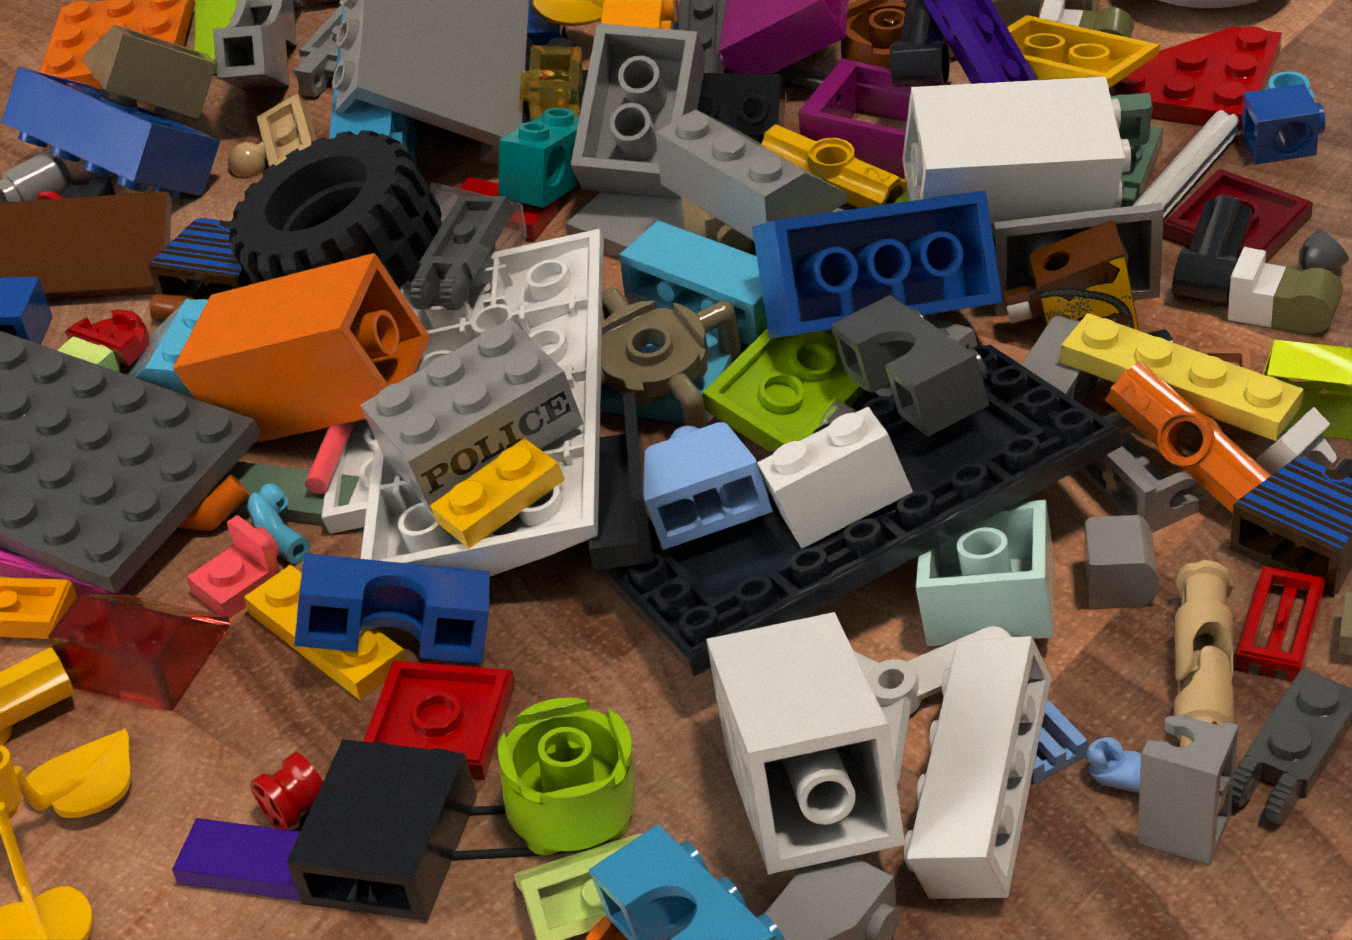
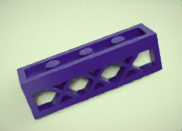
[923,0,1037,84]

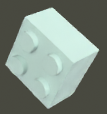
[916,500,1054,646]

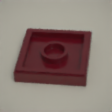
[1163,169,1313,263]

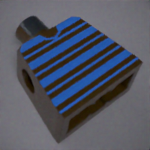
[148,218,252,300]
[1230,458,1352,597]

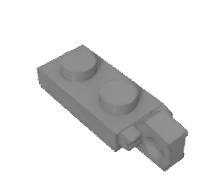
[294,5,343,97]

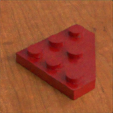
[1109,26,1282,131]

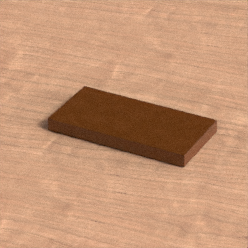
[0,191,172,300]

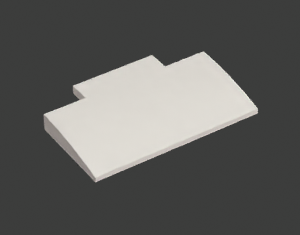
[321,229,604,577]

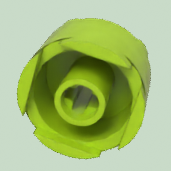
[497,697,636,856]

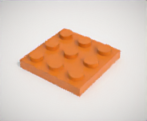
[39,0,195,89]

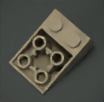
[83,25,217,121]

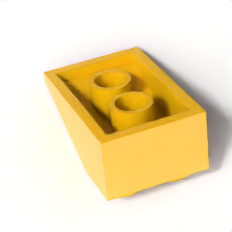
[1007,15,1160,88]

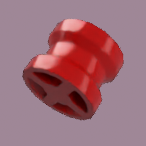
[250,752,323,831]

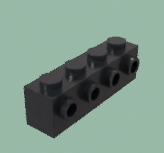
[580,70,786,143]

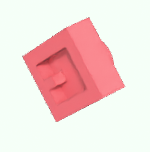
[187,515,280,621]

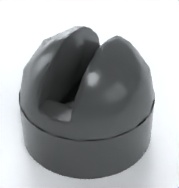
[1298,230,1349,274]

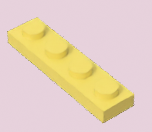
[1060,313,1304,441]

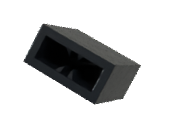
[287,739,477,921]

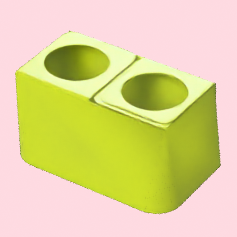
[1263,340,1352,439]

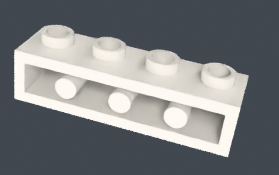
[904,636,1051,899]

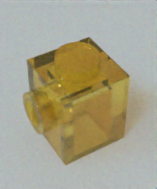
[520,45,583,121]

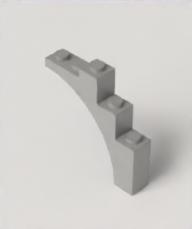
[213,0,304,90]

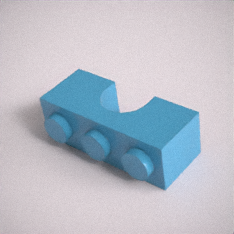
[589,825,785,940]

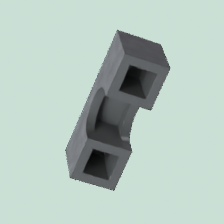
[831,295,989,437]

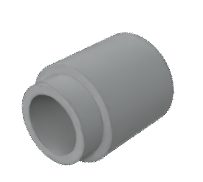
[0,152,72,203]

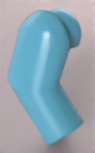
[247,483,310,564]

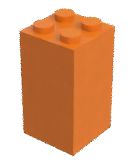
[172,253,430,444]

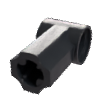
[891,0,950,87]
[1172,195,1252,307]

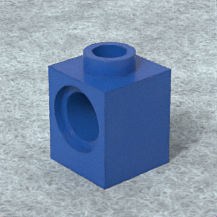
[1241,84,1325,164]

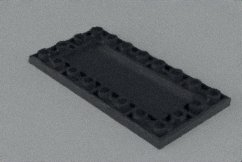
[589,345,1122,676]

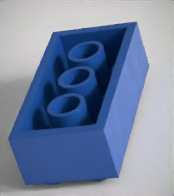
[1,67,221,199]
[752,190,1003,339]

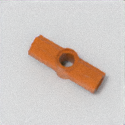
[1105,361,1271,513]

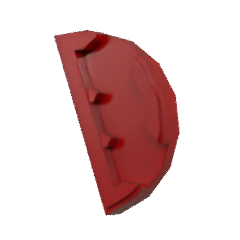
[65,309,149,366]

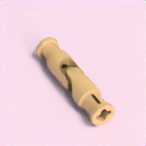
[1174,560,1234,747]

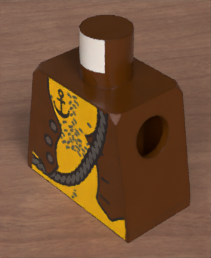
[1003,220,1139,331]

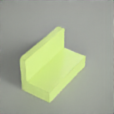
[513,833,642,940]

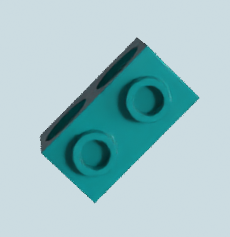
[498,108,579,208]

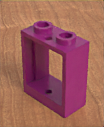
[798,58,951,177]

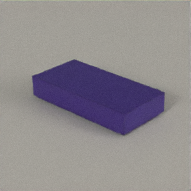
[172,818,301,901]

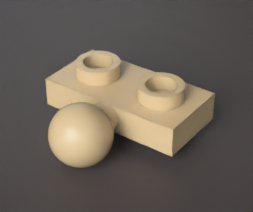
[228,93,317,178]

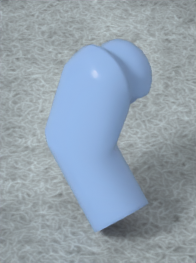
[1086,737,1141,793]

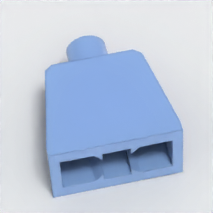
[644,422,773,550]

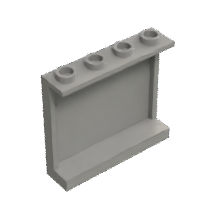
[332,0,529,166]

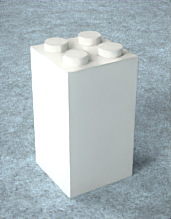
[902,77,1131,225]
[706,612,905,875]

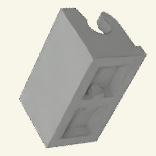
[1078,412,1199,533]
[1137,715,1238,865]

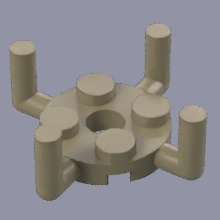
[601,288,741,429]

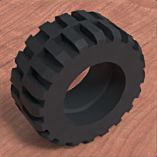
[229,130,442,290]

